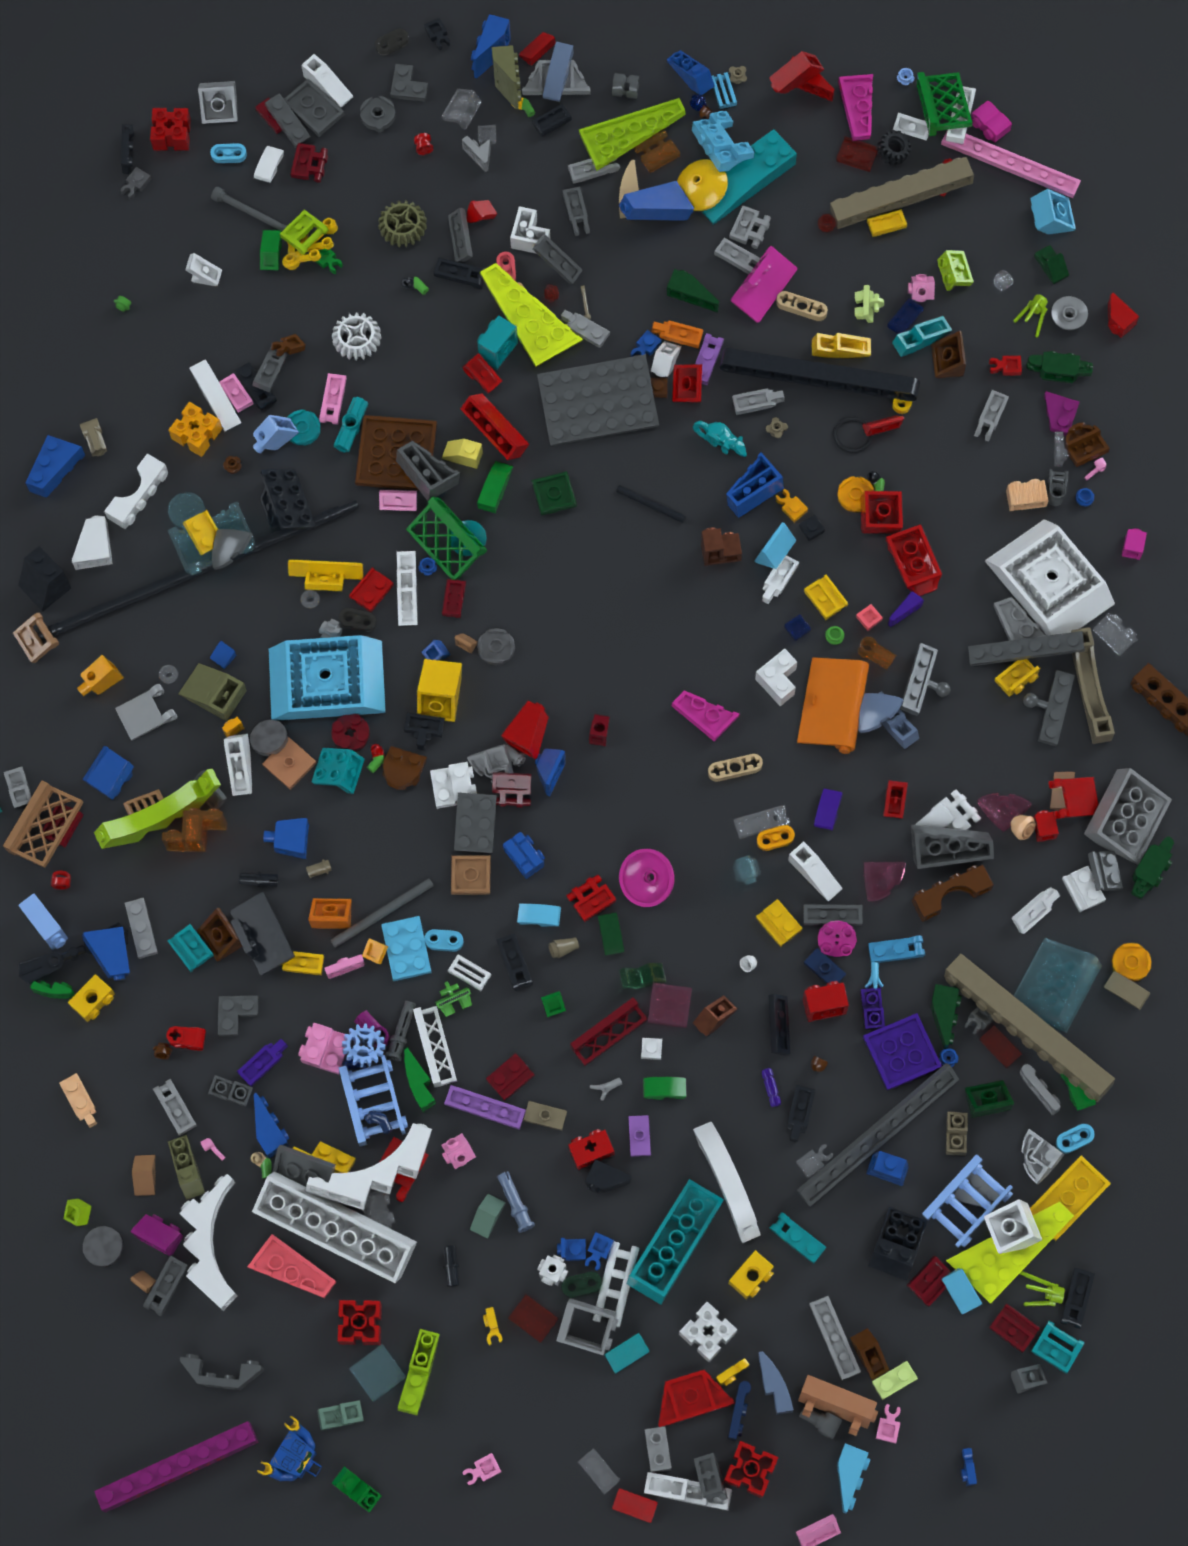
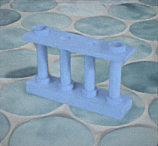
[338,1055,408,1147]
[922,1154,1013,1248]

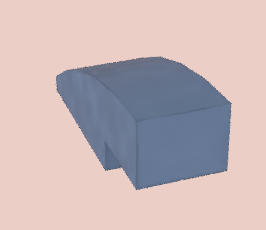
[543,42,574,102]
[878,691,919,749]
[758,1351,793,1415]

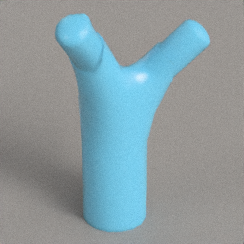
[865,962,883,989]

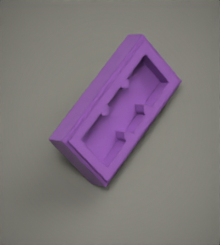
[629,1115,651,1157]

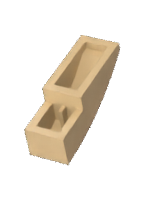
[619,160,639,218]

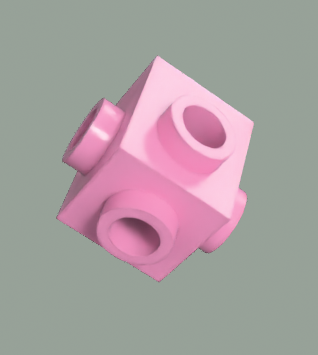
[908,274,935,302]
[441,1133,476,1169]

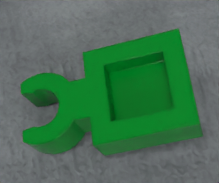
[314,249,343,274]

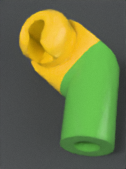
[511,97,535,117]

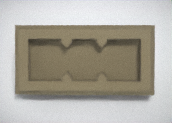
[524,1101,567,1131]

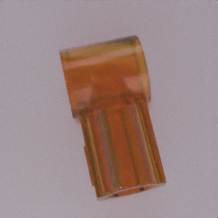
[858,637,896,670]

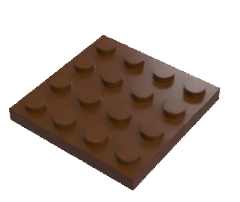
[355,415,437,491]

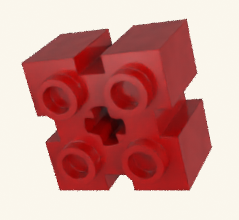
[150,108,191,151]
[337,1300,382,1345]
[724,1441,779,1498]

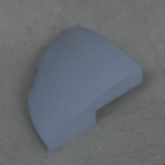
[858,693,903,733]

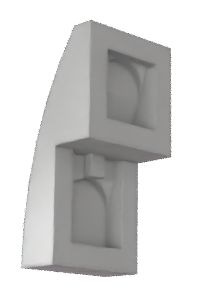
[4,766,32,808]

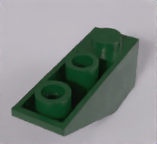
[930,984,961,1049]

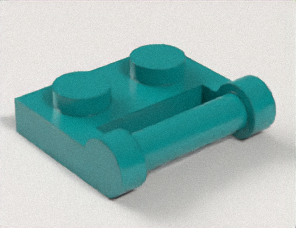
[1031,1320,1085,1374]

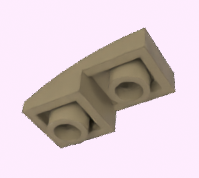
[1104,971,1150,1010]
[946,1112,968,1156]

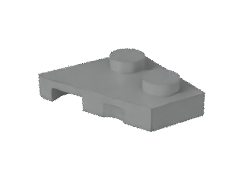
[954,1173,1000,1211]

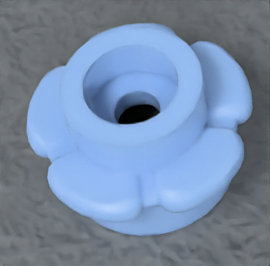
[897,68,914,85]

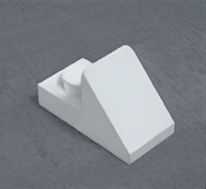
[186,253,222,286]

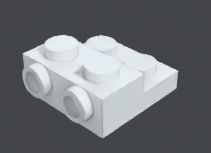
[430,762,477,809]

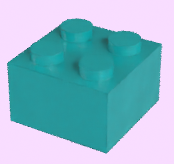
[477,315,518,370]

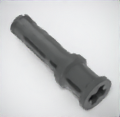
[385,1001,416,1061]

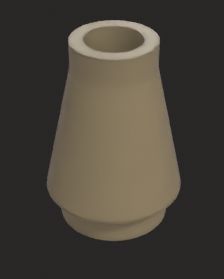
[549,937,579,959]

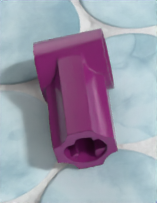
[354,1010,389,1047]

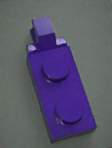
[237,1039,288,1087]

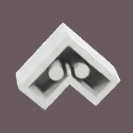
[510,206,550,254]
[755,649,797,706]

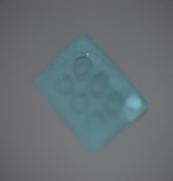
[1014,938,1102,1033]

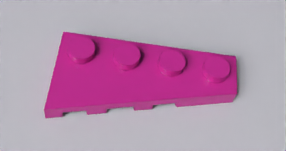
[838,74,873,141]

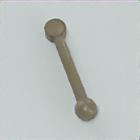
[581,285,591,320]

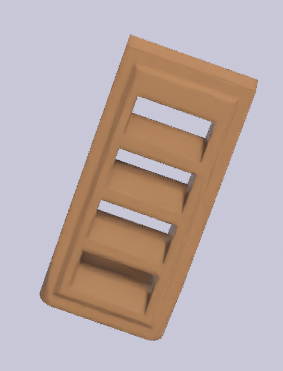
[123,789,164,815]

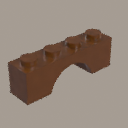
[912,865,994,922]

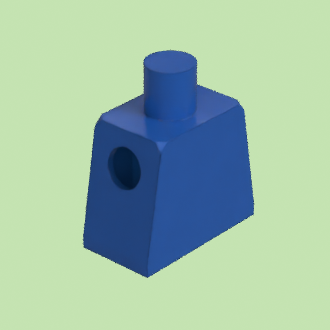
[263,818,309,859]
[866,1151,909,1186]

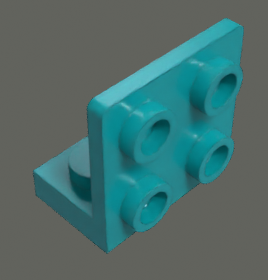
[311,748,365,794]

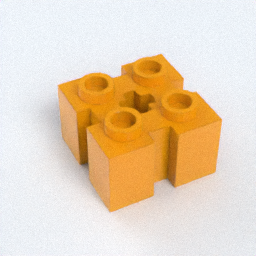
[168,401,223,457]

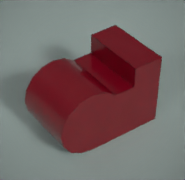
[589,714,610,746]

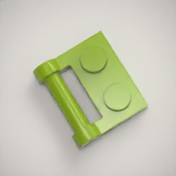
[280,209,329,255]

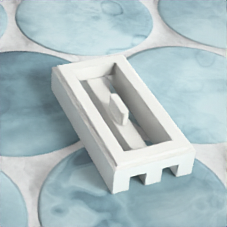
[448,954,491,991]

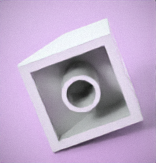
[984,1199,1042,1254]

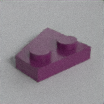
[1044,391,1080,436]

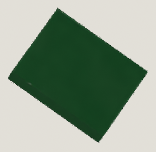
[965,1080,1014,1118]

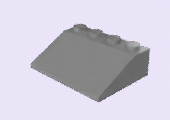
[1084,768,1172,865]

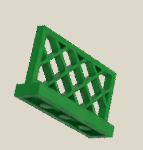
[916,72,972,136]
[406,497,487,580]

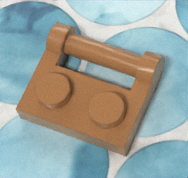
[13,613,59,663]

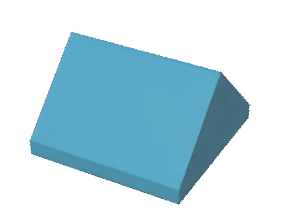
[754,522,796,569]

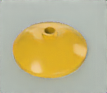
[677,159,728,211]

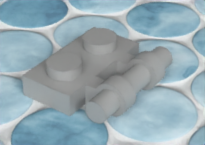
[729,206,771,249]

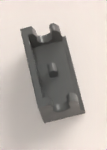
[694,1453,728,1503]

